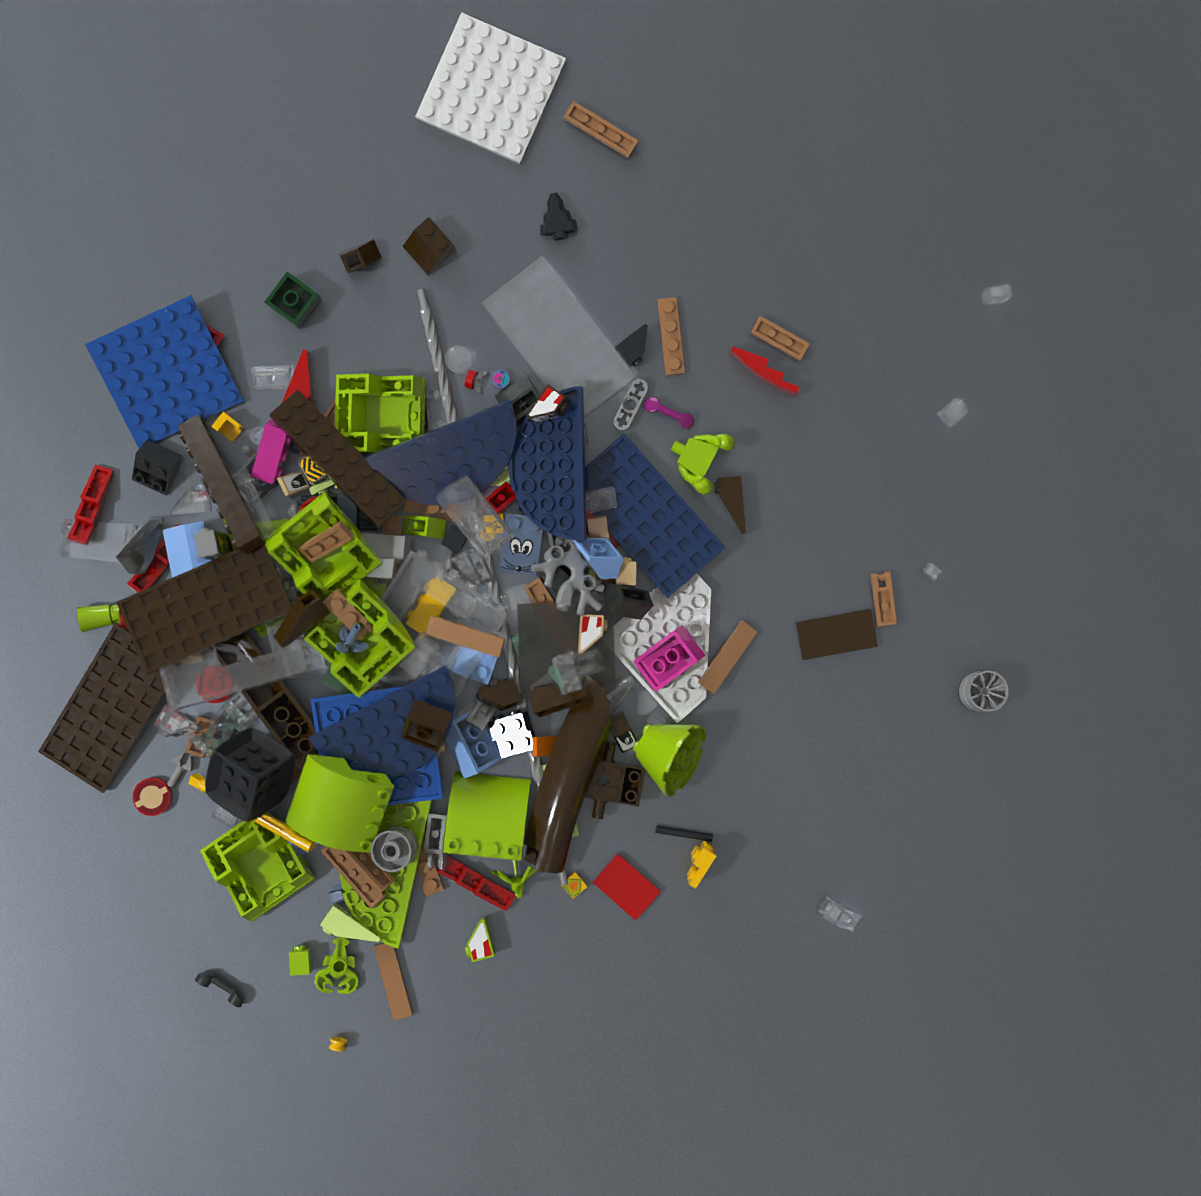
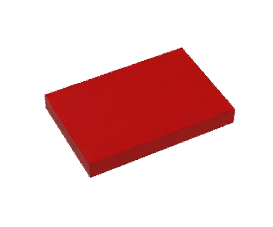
[592,853,661,921]

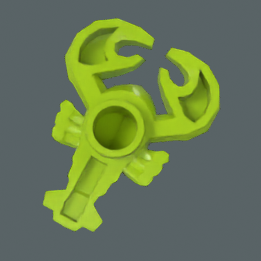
[314,936,359,994]

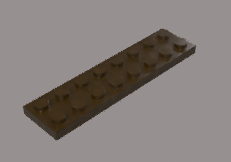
[269,390,407,528]

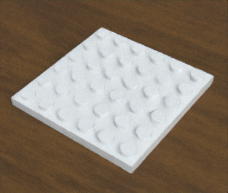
[415,12,566,164]

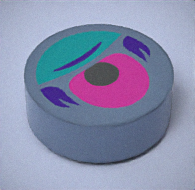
[491,369,510,389]

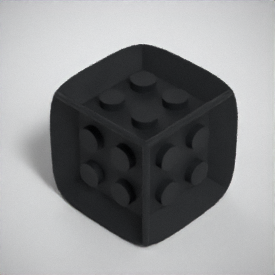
[205,728,295,822]

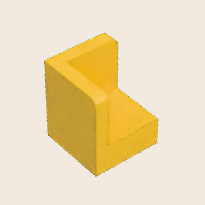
[211,412,245,442]

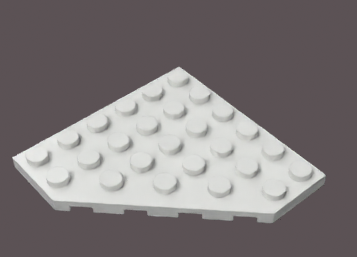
[601,574,711,724]

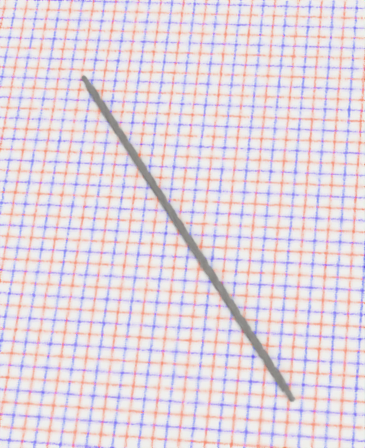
[417,289,568,886]

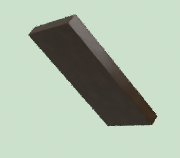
[795,609,878,660]

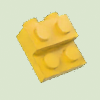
[686,841,716,889]

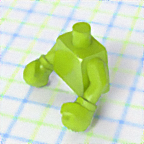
[670,434,735,495]

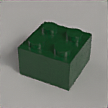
[264,272,322,329]

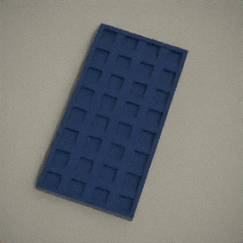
[585,433,726,599]

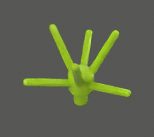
[491,860,538,898]

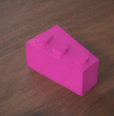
[251,419,292,484]

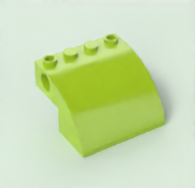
[335,374,426,454]
[265,492,382,602]
[304,579,416,698]
[285,755,394,853]
[443,771,531,861]
[200,812,315,922]

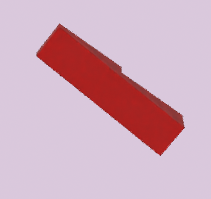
[127,524,179,593]

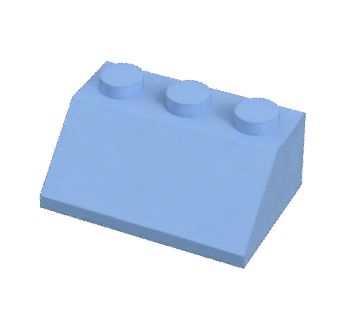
[162,521,211,577]
[445,710,504,778]

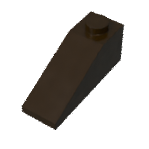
[714,476,746,535]
[528,685,593,718]

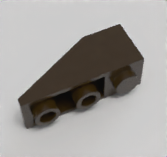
[273,589,330,649]

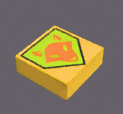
[561,871,588,899]

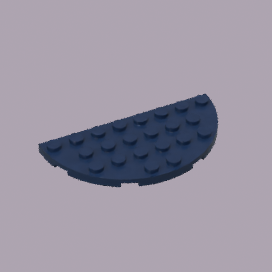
[509,386,587,541]
[366,400,516,505]
[308,665,456,778]

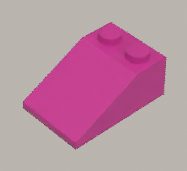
[633,625,706,692]

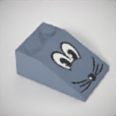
[499,513,544,576]

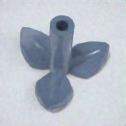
[336,624,369,653]

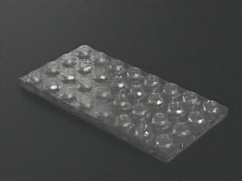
[481,256,635,417]

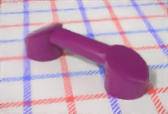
[644,397,694,429]

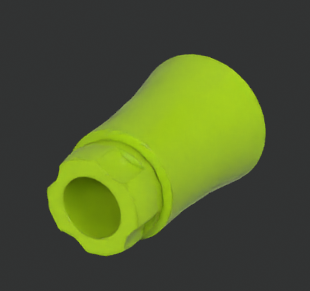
[77,604,121,633]

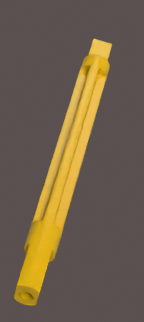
[188,773,316,852]

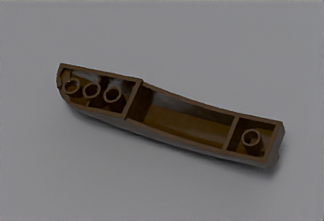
[209,632,316,773]
[524,675,612,874]

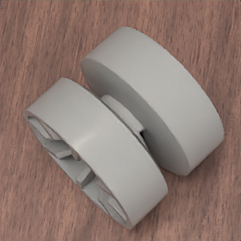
[959,671,1008,712]
[371,826,418,872]

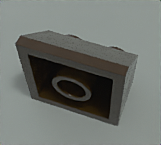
[402,217,456,275]
[402,699,452,752]

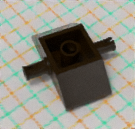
[585,741,645,819]

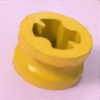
[329,1037,348,1052]

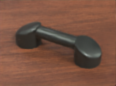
[195,973,244,1008]

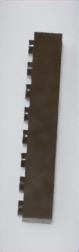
[178,414,266,554]

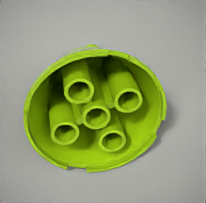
[633,724,706,797]

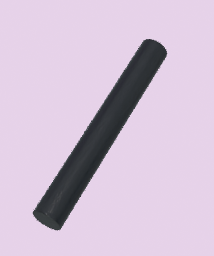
[655,825,713,842]

